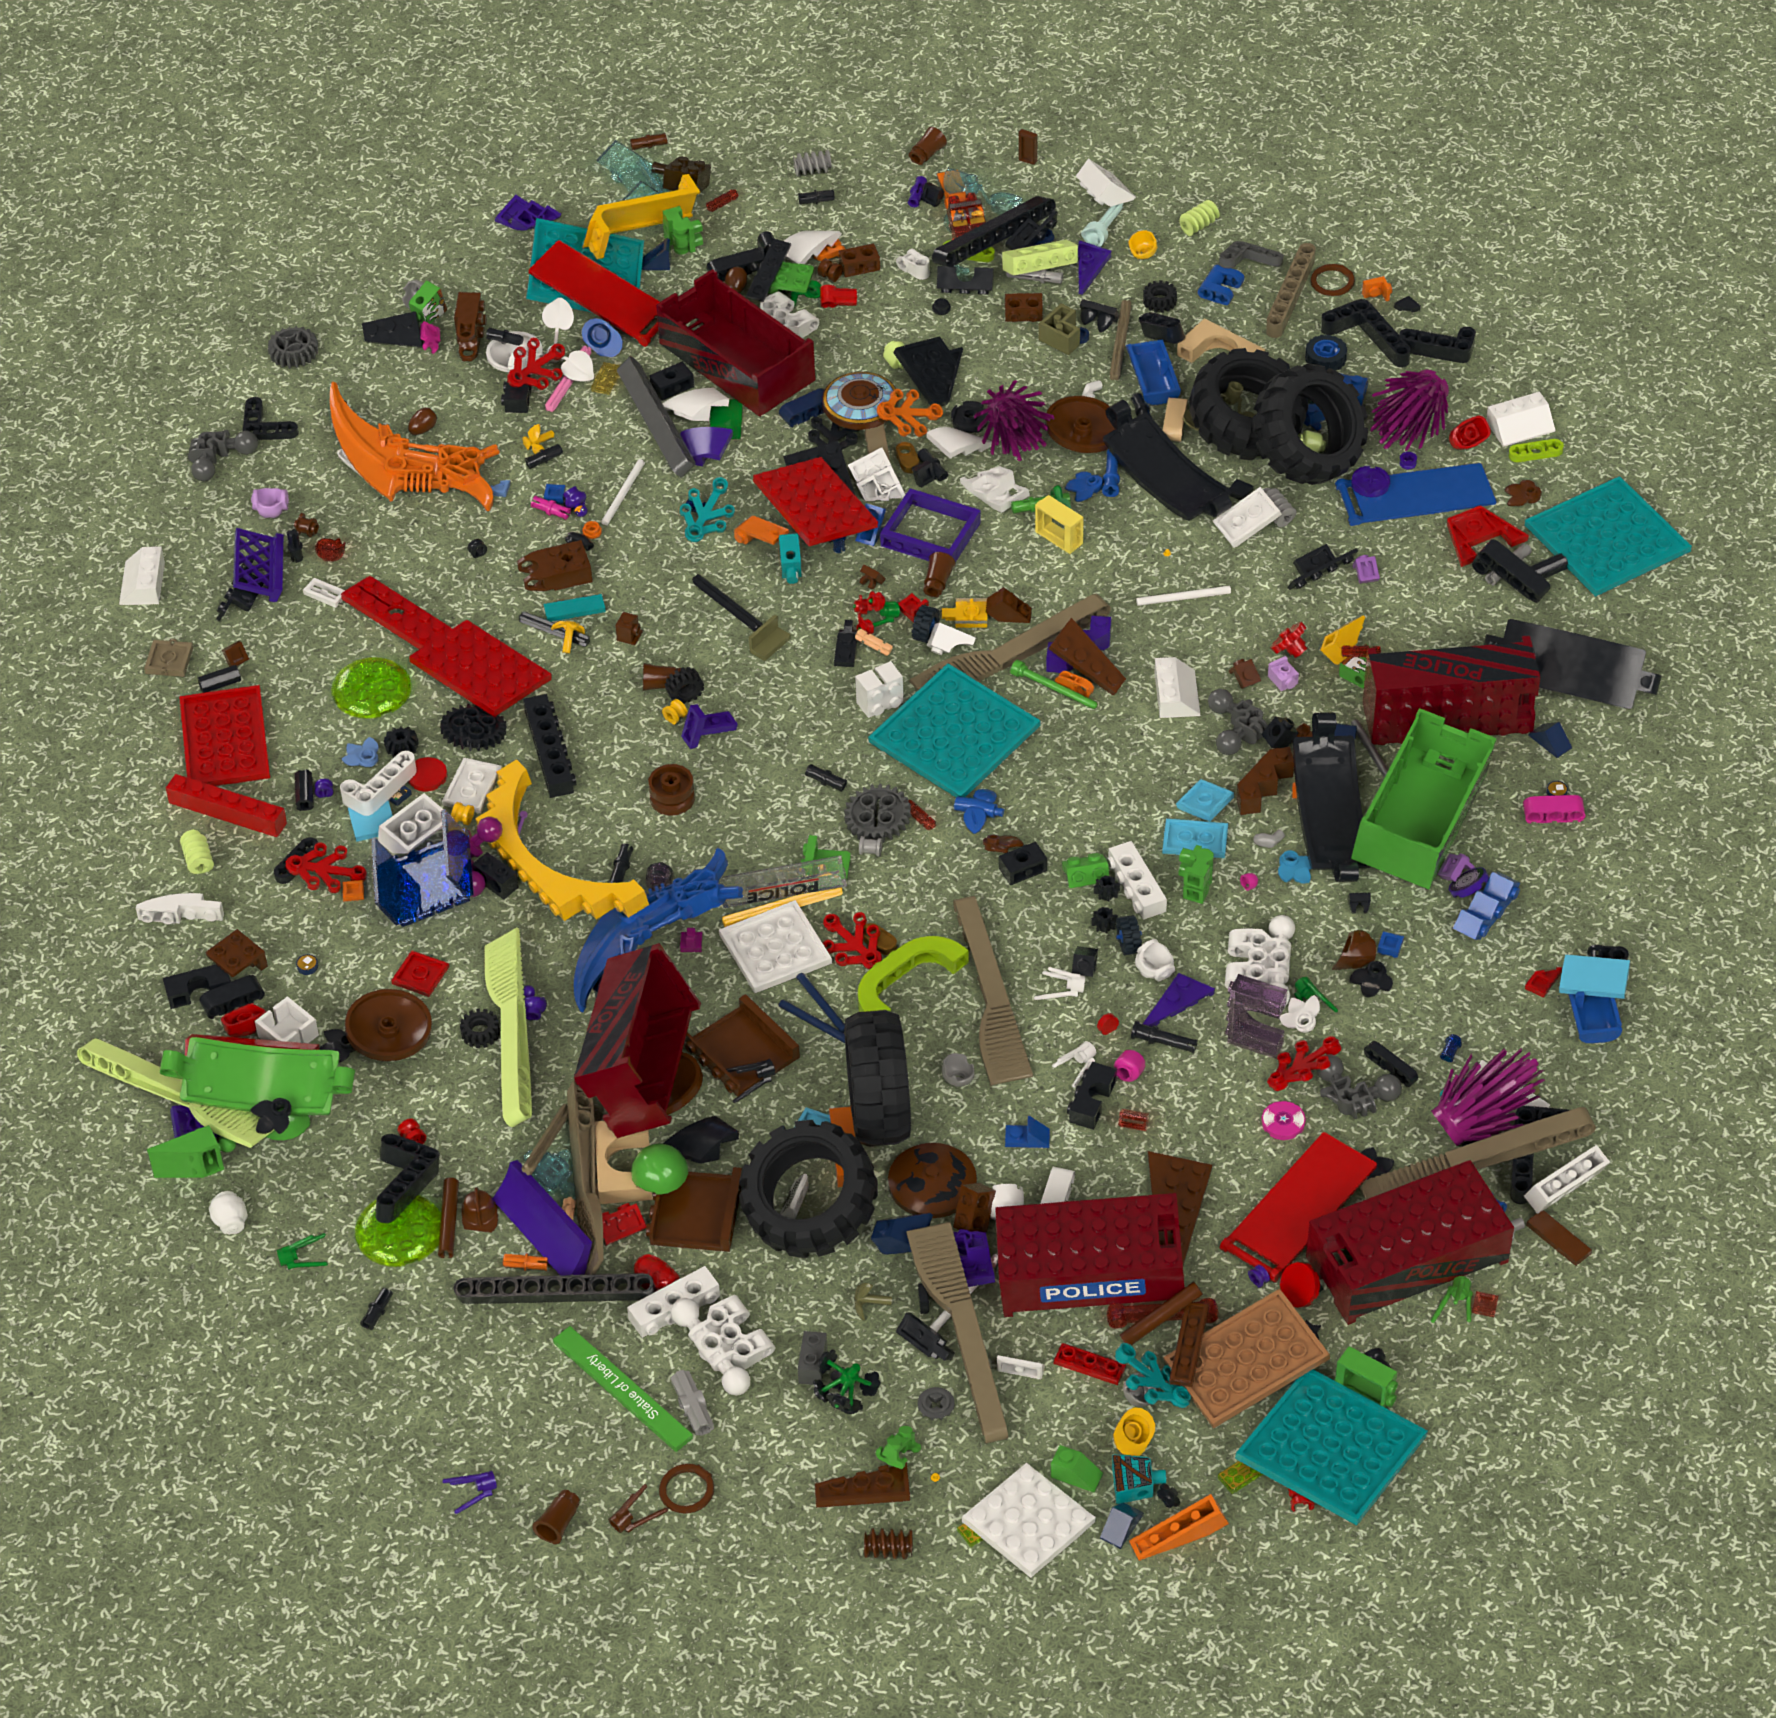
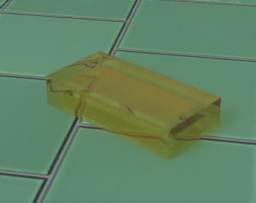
[591,362,620,395]

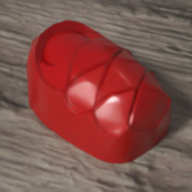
[1448,416,1491,450]
[221,1003,267,1038]
[634,1254,680,1291]

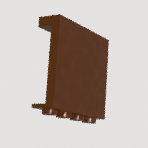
[684,994,800,1097]
[646,1167,742,1252]

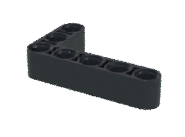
[1321,299,1411,368]
[1510,1106,1569,1204]
[376,1134,440,1223]

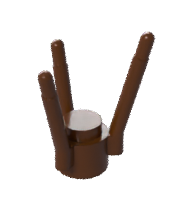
[608,1484,668,1533]

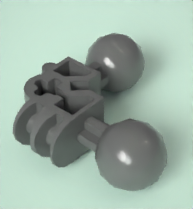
[188,430,258,482]
[1208,688,1268,755]
[1316,1054,1402,1119]

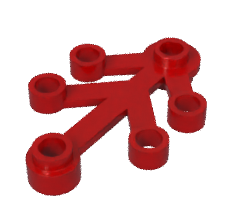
[507,338,565,390]
[286,842,367,893]
[823,912,882,969]
[1267,1036,1342,1091]

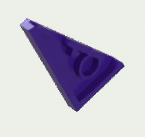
[1078,241,1111,295]
[1143,973,1215,1027]

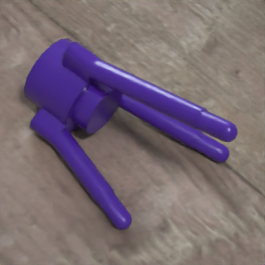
[442,1471,497,1514]

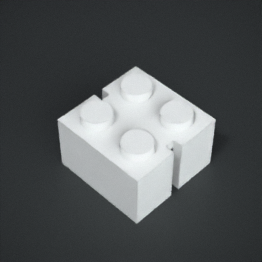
[855,661,904,718]
[255,996,319,1043]

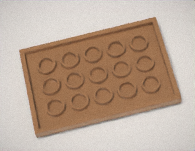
[1163,1289,1330,1429]

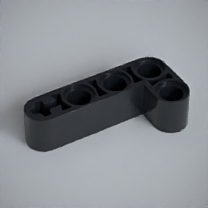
[706,231,775,282]
[1399,327,1476,363]
[1472,539,1550,603]

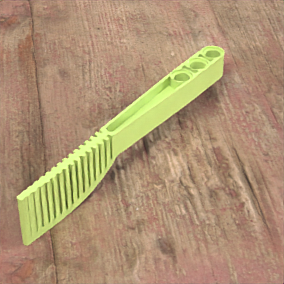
[485,927,532,1127]
[77,1038,274,1148]

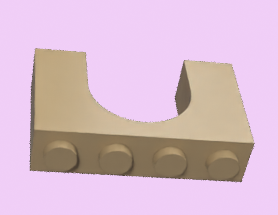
[1177,318,1265,363]
[595,1121,653,1204]

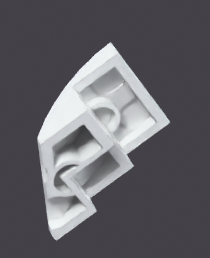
[784,231,842,264]
[662,388,729,421]
[927,427,992,459]
[848,447,906,501]
[960,466,1030,513]

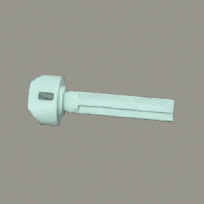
[1081,203,1123,247]

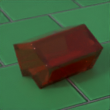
[1118,1109,1149,1131]

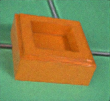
[343,880,364,901]

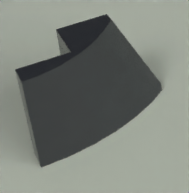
[663,1116,739,1164]

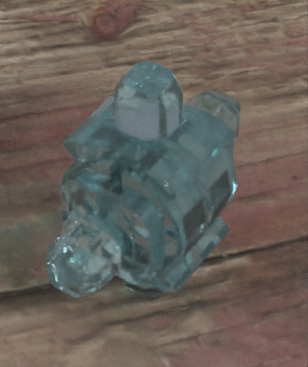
[523,1149,575,1198]

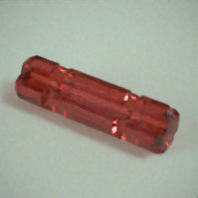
[706,189,739,212]
[1341,645,1381,657]
[908,800,936,831]

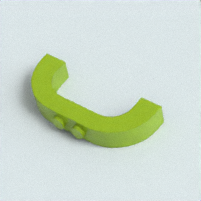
[858,936,969,1012]

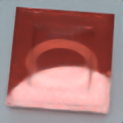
[1472,1291,1499,1317]

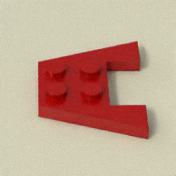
[1447,505,1529,567]

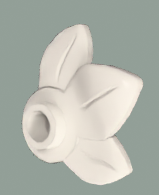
[1279,995,1320,1033]

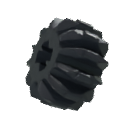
[384,726,419,758]

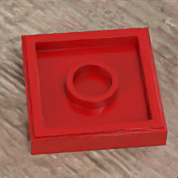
[391,950,449,997]

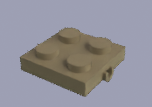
[144,638,193,677]

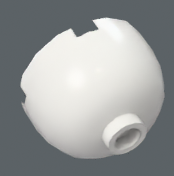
[990,1184,1024,1220]

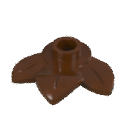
[1504,480,1542,506]
[983,835,1024,853]

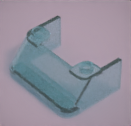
[597,140,669,201]

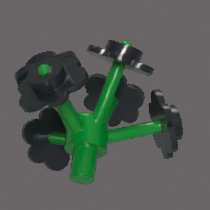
[813,1349,881,1414]

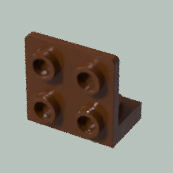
[206,929,268,977]

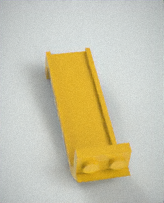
[583,174,700,259]

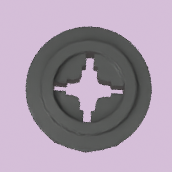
[918,1387,955,1421]

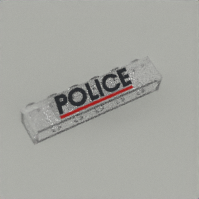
[719,855,847,908]

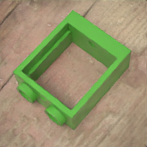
[1335,1346,1398,1408]

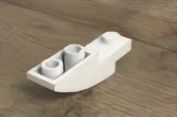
[136,893,224,924]

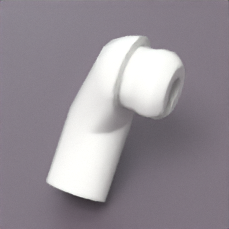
[1082,380,1103,398]

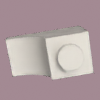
[927,623,976,655]

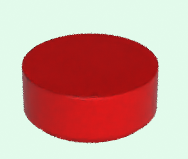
[1097,1013,1119,1035]

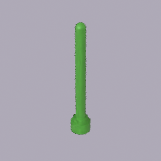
[1010,659,1098,709]

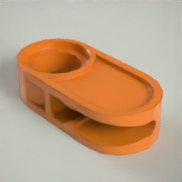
[1055,671,1094,698]

